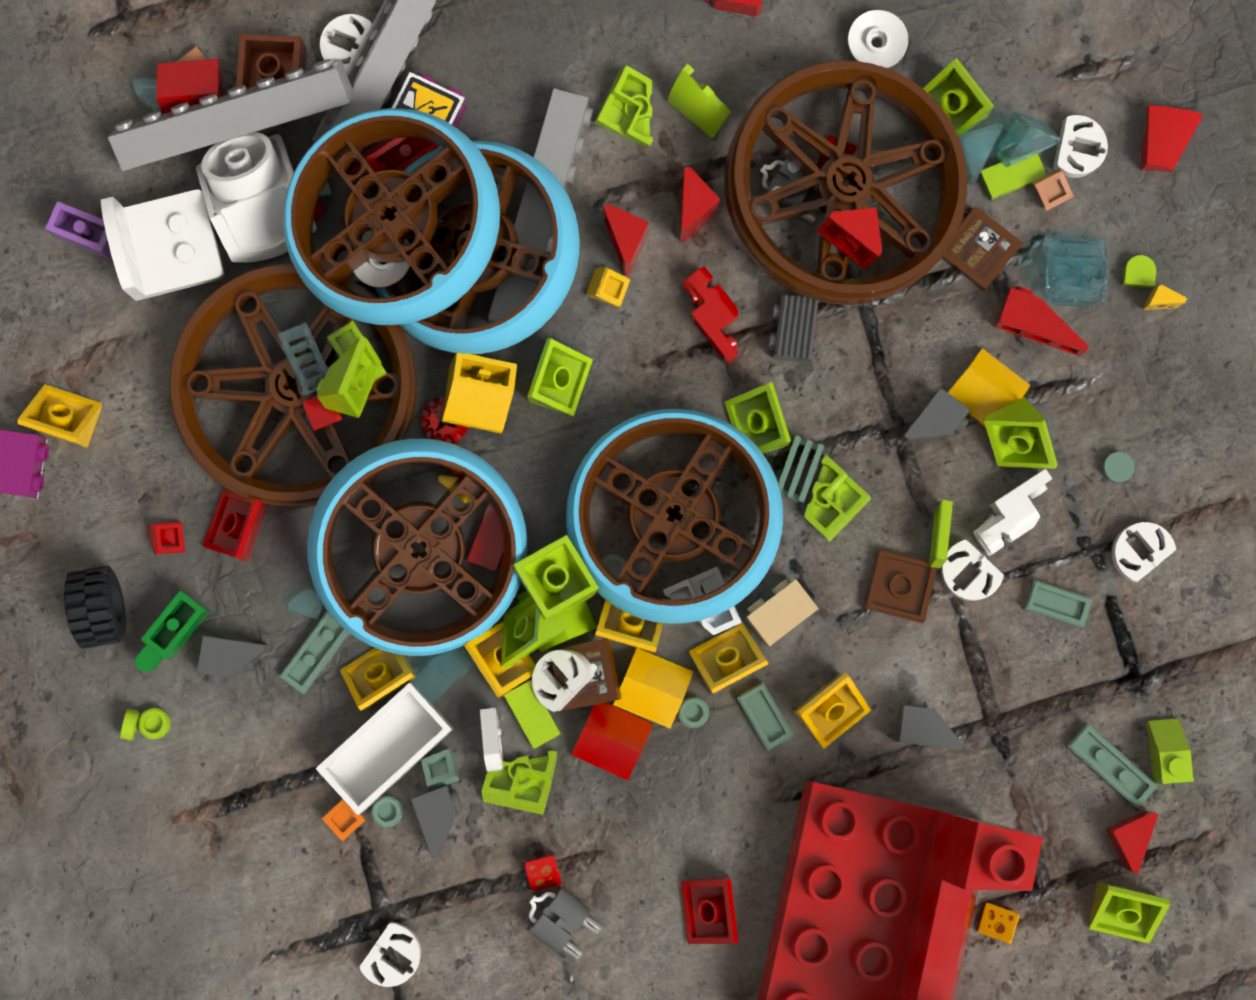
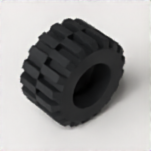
[64,565,126,649]

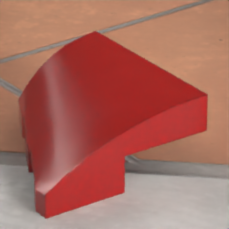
[1141,105,1202,172]

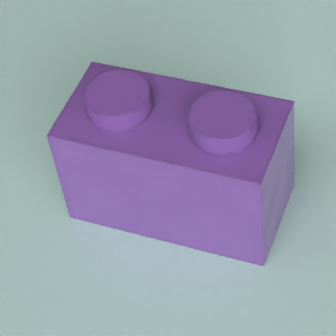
[45,201,112,259]

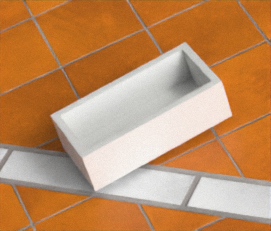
[316,683,454,815]

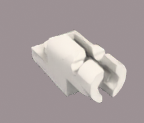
[973,469,1052,556]

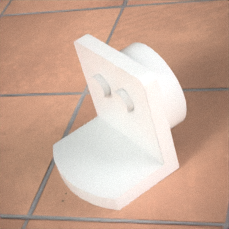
[196,132,317,263]
[101,189,224,301]

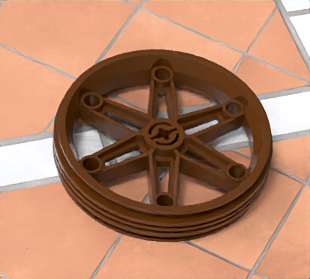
[724,61,967,305]
[169,264,417,509]

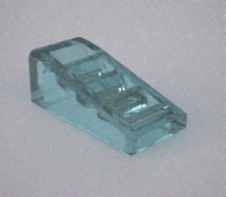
[277,323,328,395]

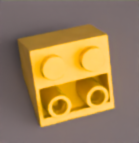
[442,353,517,433]

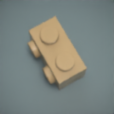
[745,579,819,647]

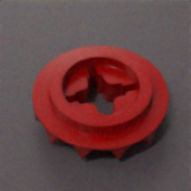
[421,397,469,444]

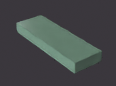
[279,611,350,695]
[1066,723,1158,809]

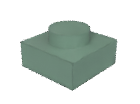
[421,749,460,791]

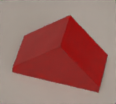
[1106,811,1159,873]

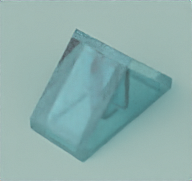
[992,112,1060,168]
[958,123,1004,186]
[411,646,476,704]

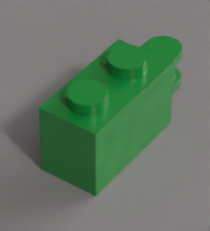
[135,590,211,672]

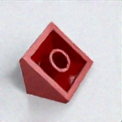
[156,58,224,114]
[680,167,720,242]
[603,204,649,276]
[816,208,882,269]
[202,489,268,562]
[572,702,653,781]
[681,875,739,944]

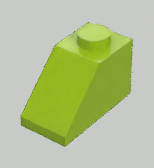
[1147,718,1194,784]

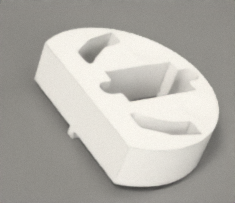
[320,14,372,73]
[1053,115,1108,178]
[1112,522,1176,583]
[940,540,1004,601]
[532,649,595,712]
[480,708,503,772]
[360,921,421,987]

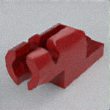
[682,266,739,366]

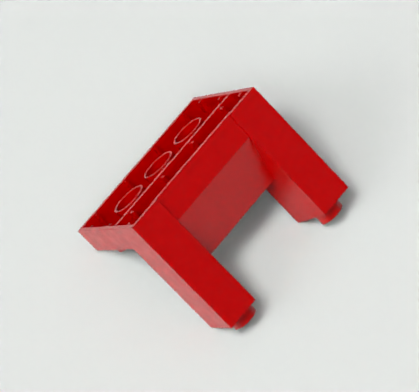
[757,779,1043,1000]

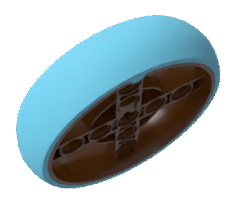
[284,108,500,325]
[375,141,580,354]
[566,409,783,624]
[307,439,527,656]

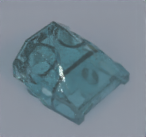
[1043,234,1108,307]

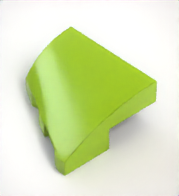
[667,64,731,139]
[594,65,653,147]
[804,455,871,542]
[481,751,558,815]

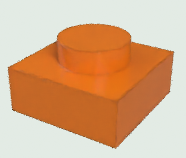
[321,799,367,842]

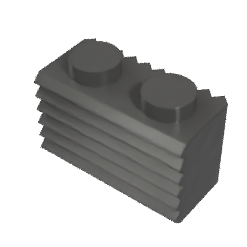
[768,295,818,363]

